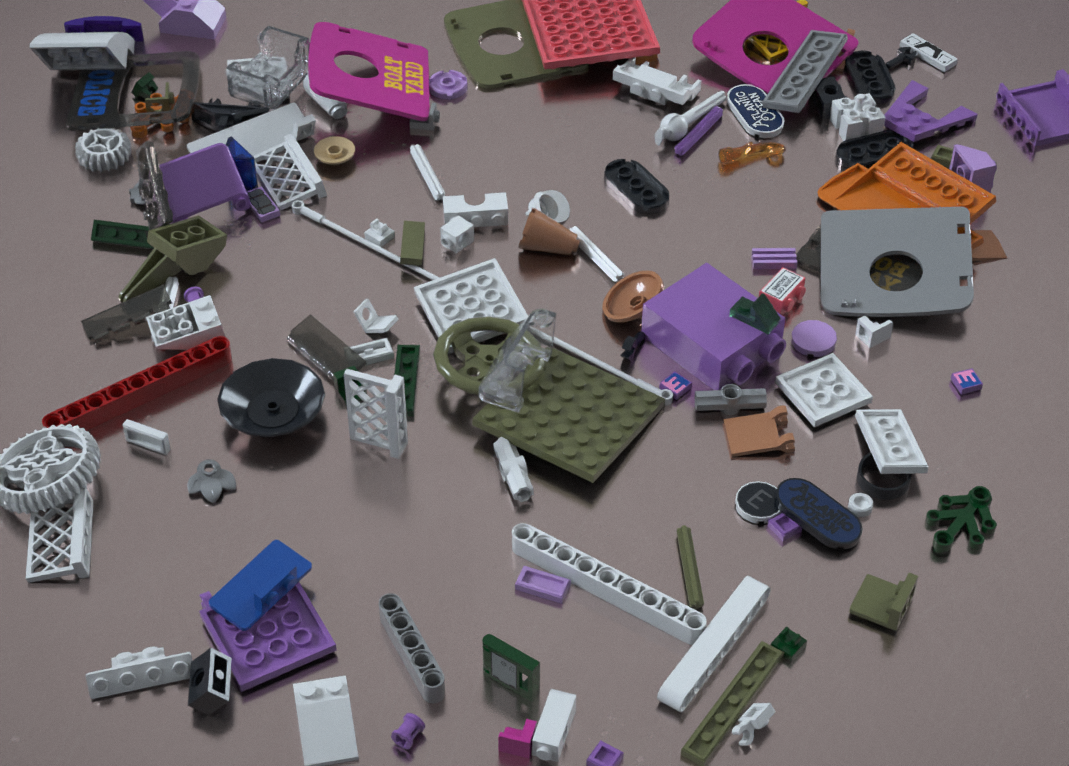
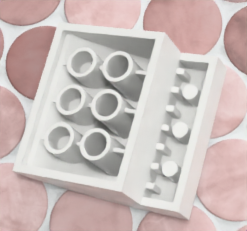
[30,32,135,70]

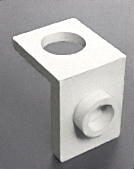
[354,299,398,334]

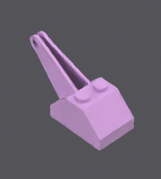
[143,0,226,40]

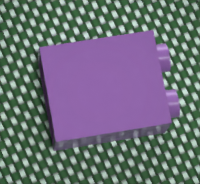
[642,263,786,390]

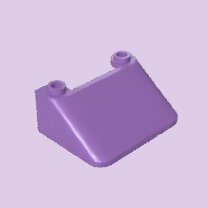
[150,143,251,226]

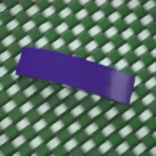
[64,16,144,41]

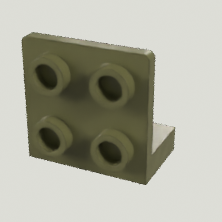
[849,573,918,631]

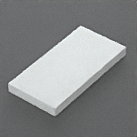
[855,409,929,474]

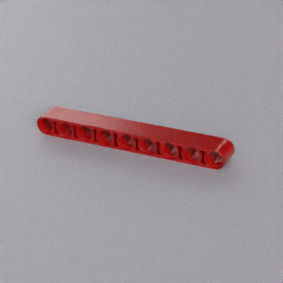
[42,336,232,431]

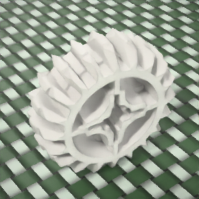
[75,126,132,173]

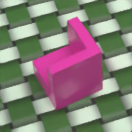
[498,719,537,758]

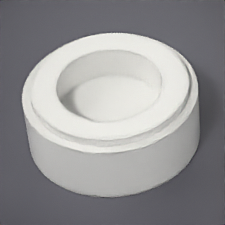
[848,493,873,517]

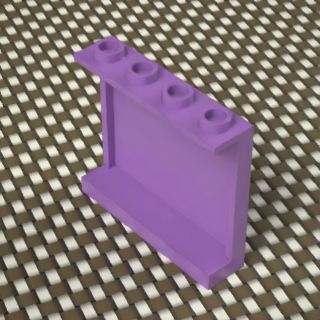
[996,69,1069,147]

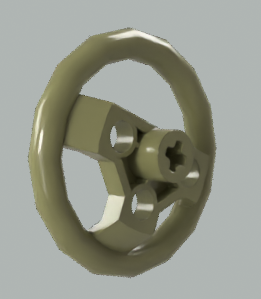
[433,316,546,397]

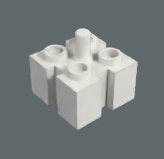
[830,93,886,141]

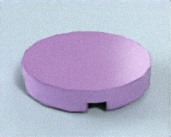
[429,70,468,100]
[791,320,837,357]

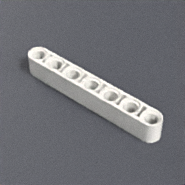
[657,576,771,712]

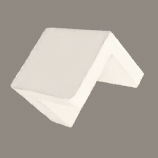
[855,316,893,348]

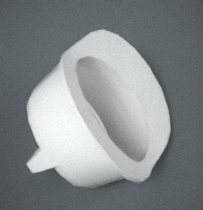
[525,190,570,223]

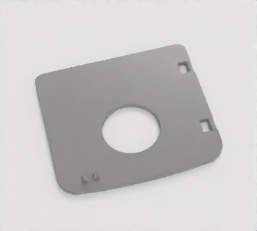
[820,207,974,317]

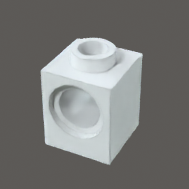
[440,215,474,254]

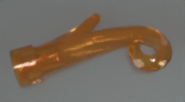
[718,142,786,165]

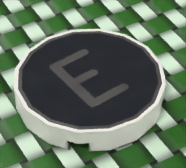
[735,481,782,523]

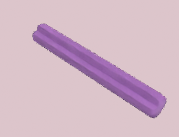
[674,106,723,156]

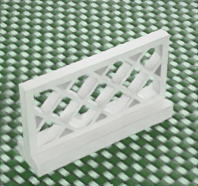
[249,133,327,211]
[344,369,408,459]
[25,488,93,583]

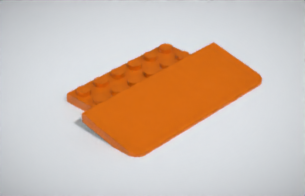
[817,142,996,250]

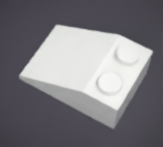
[293,675,359,766]

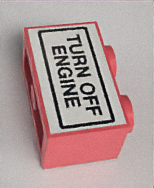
[759,267,806,316]

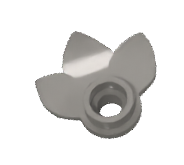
[187,459,236,503]

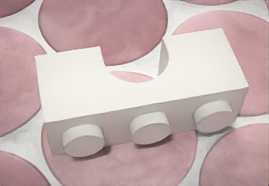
[443,192,508,227]

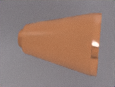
[518,208,580,255]

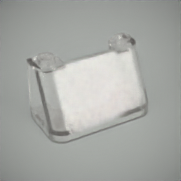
[478,308,557,413]

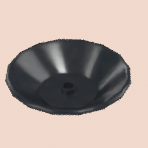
[217,358,325,437]

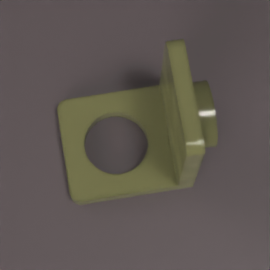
[145,82,175,116]

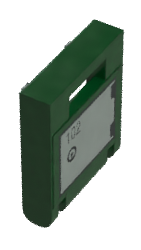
[482,634,540,702]

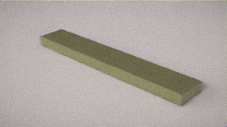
[681,641,784,766]

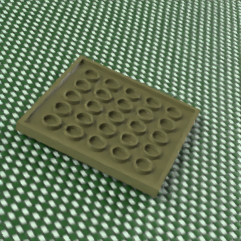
[472,346,665,483]

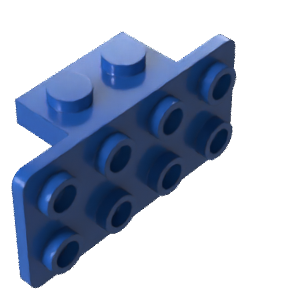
[209,540,312,631]

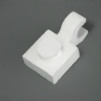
[732,703,776,746]

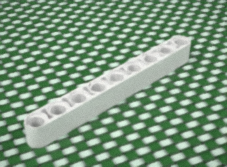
[512,523,707,645]

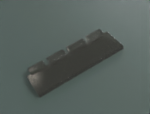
[81,285,172,343]
[287,314,367,381]

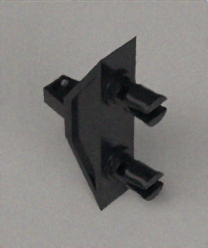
[190,98,269,132]

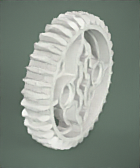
[0,424,101,515]

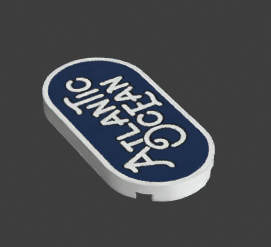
[727,84,784,138]

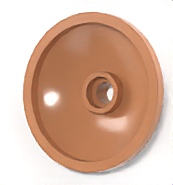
[602,271,664,322]

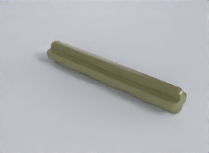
[676,525,704,610]

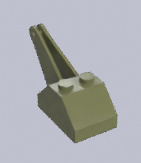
[118,215,227,307]

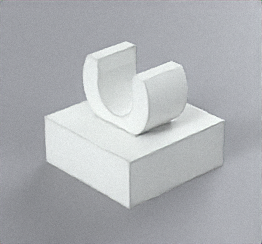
[364,219,395,247]

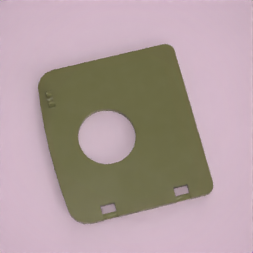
[444,0,589,89]

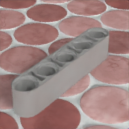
[379,593,445,703]

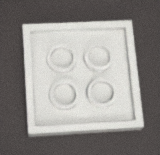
[775,353,873,427]

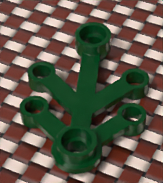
[925,486,997,553]

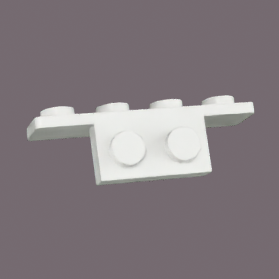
[86,647,193,699]

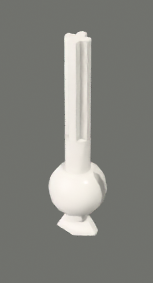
[654,91,727,146]

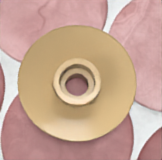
[314,136,355,164]

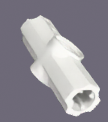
[493,437,534,502]

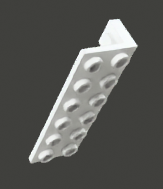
[187,103,316,165]

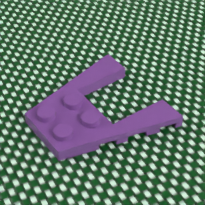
[884,80,978,142]

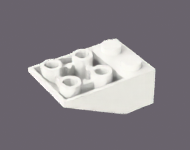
[146,295,225,350]

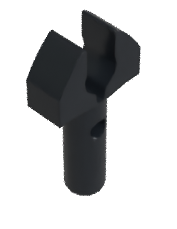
[886,47,917,69]
[620,331,645,361]

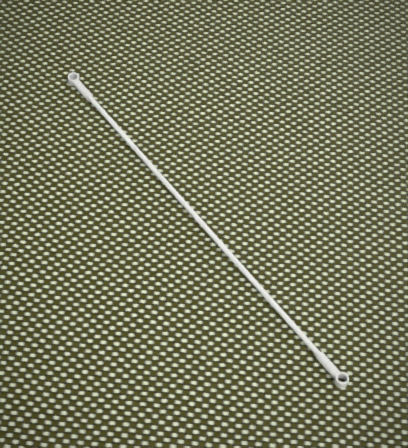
[292,200,673,406]

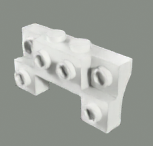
[613,57,702,105]

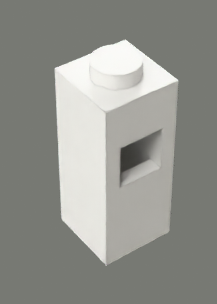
[532,689,576,762]

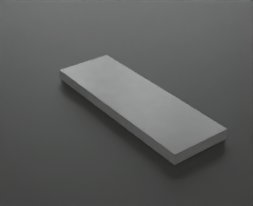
[762,30,848,113]

